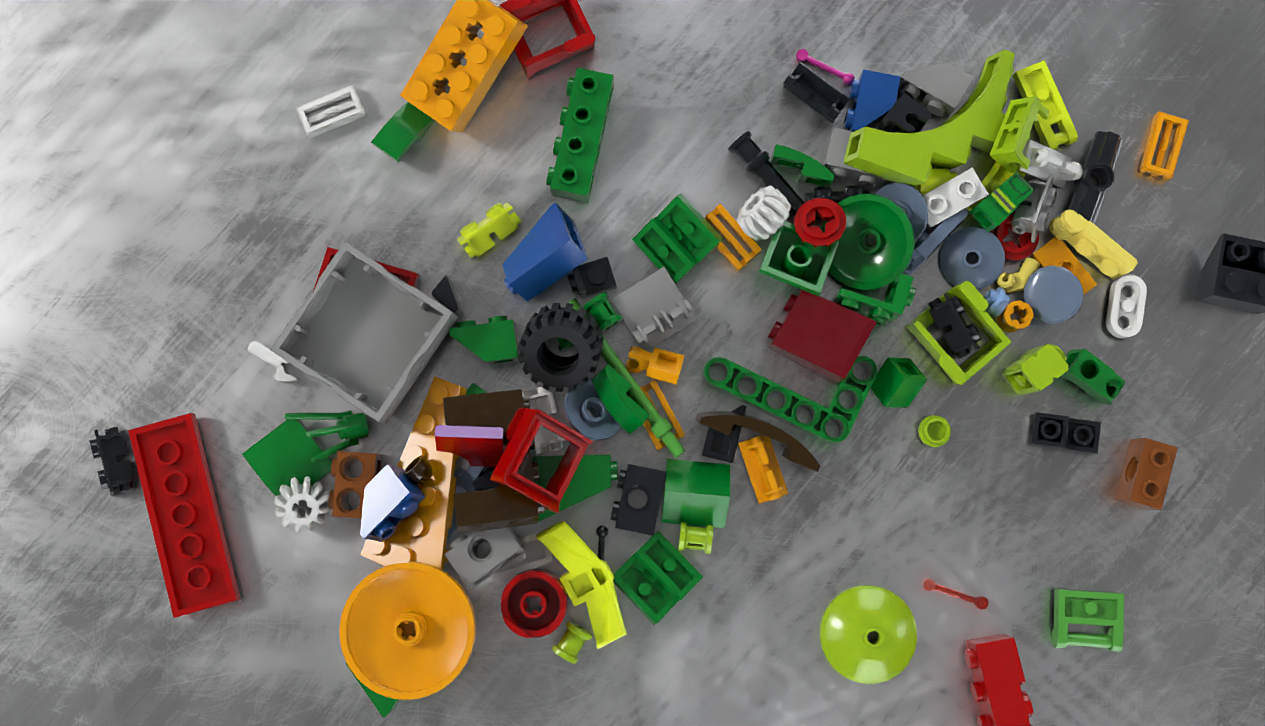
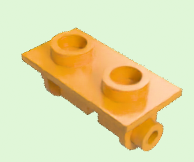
[738,435,789,504]

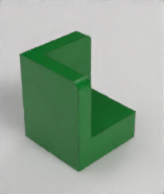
[871,357,928,408]

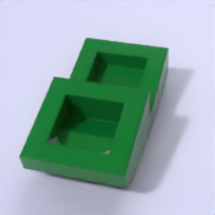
[371,102,435,163]
[770,144,834,187]
[592,364,650,434]

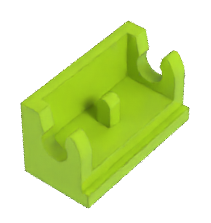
[990,96,1049,173]

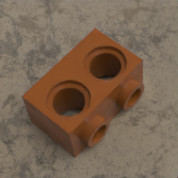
[328,451,383,518]

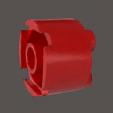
[501,569,569,638]

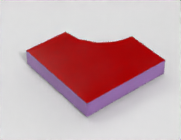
[435,425,503,467]

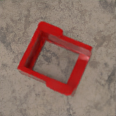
[500,0,595,79]
[490,407,593,513]

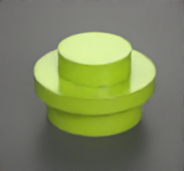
[918,415,951,447]

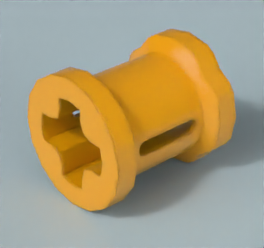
[995,300,1034,333]

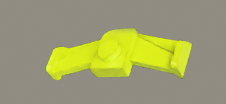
[536,521,627,649]

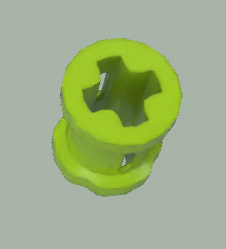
[678,522,713,554]
[551,620,593,664]

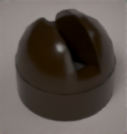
[403,455,433,484]

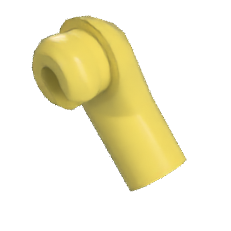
[997,258,1040,294]

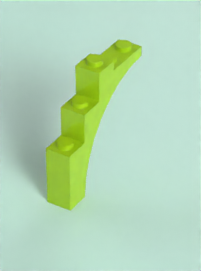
[843,49,1015,186]

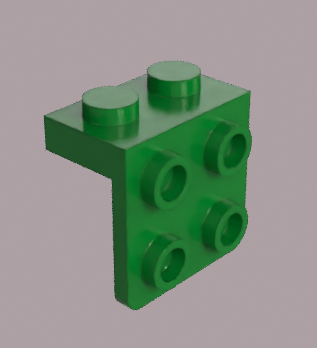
[832,273,916,326]

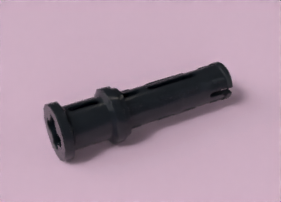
[728,131,805,217]

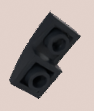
[1031,412,1101,454]

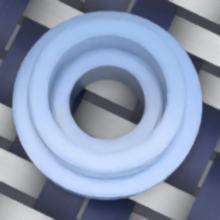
[984,287,1010,318]

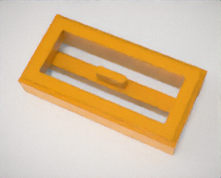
[1138,111,1189,181]
[705,204,762,272]
[627,380,685,451]

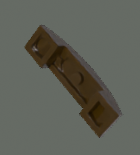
[695,411,820,472]

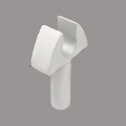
[248,341,300,382]

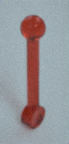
[923,579,989,610]

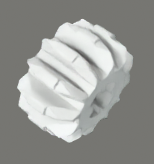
[737,186,791,241]
[274,476,330,533]

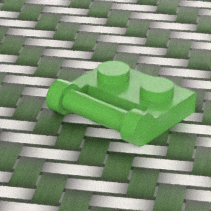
[1051,589,1124,652]

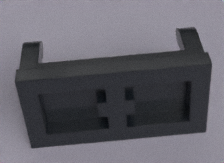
[877,93,932,133]

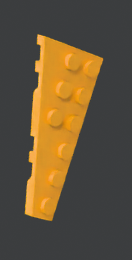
[360,376,466,570]

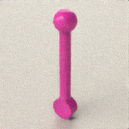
[796,49,855,85]

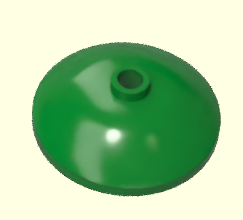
[820,194,915,290]

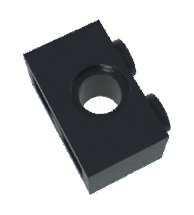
[610,464,666,536]

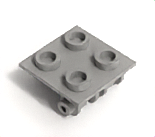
[611,267,697,351]

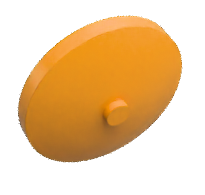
[339,561,476,700]

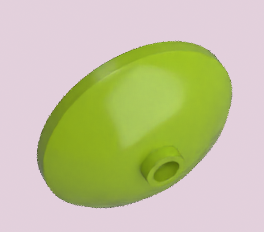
[820,585,917,684]

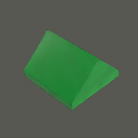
[759,221,839,296]
[661,459,730,528]

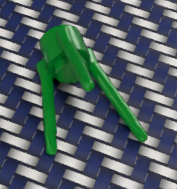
[284,410,369,463]

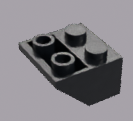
[1196,233,1265,314]

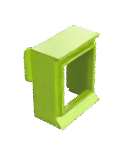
[905,281,1012,385]

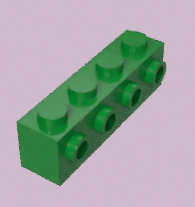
[546,68,614,203]

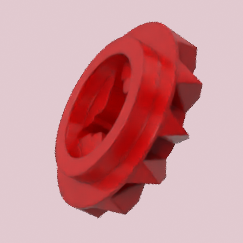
[794,198,846,248]
[990,211,1039,261]

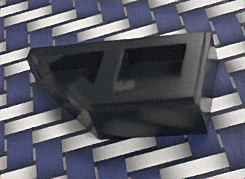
[701,405,747,463]

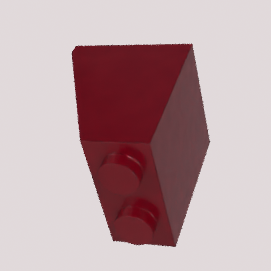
[768,290,876,385]

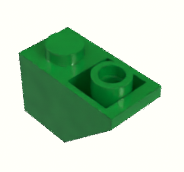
[449,316,520,365]

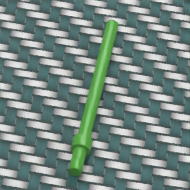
[568,298,686,458]

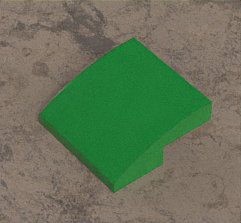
[632,193,724,284]
[242,419,332,496]
[613,530,703,625]

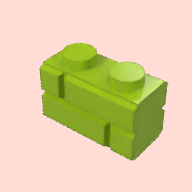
[1001,344,1069,395]

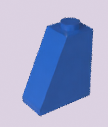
[502,202,588,302]

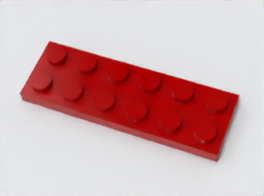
[128,413,241,618]

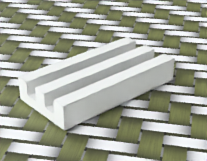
[296,84,367,139]

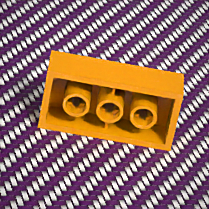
[400,0,528,132]

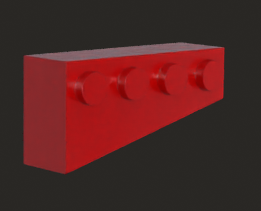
[964,634,1034,726]

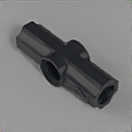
[1068,131,1124,224]

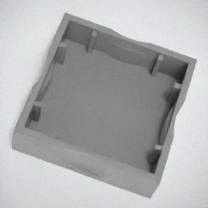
[270,241,458,424]

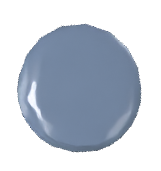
[1024,266,1083,324]

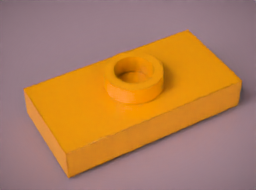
[1030,237,1097,295]

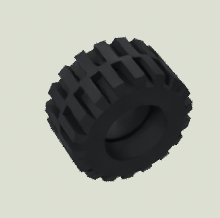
[518,303,603,392]

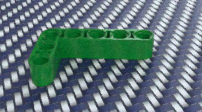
[702,356,877,444]

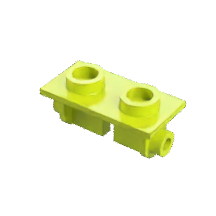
[457,203,522,258]

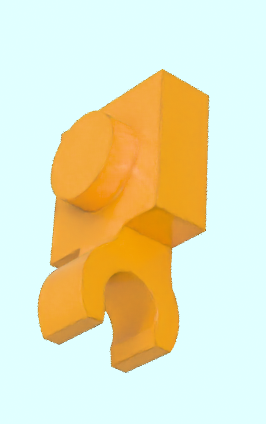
[626,346,685,385]

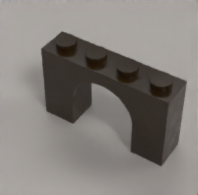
[443,389,544,534]

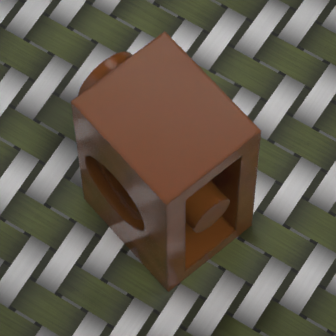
[1114,438,1178,510]

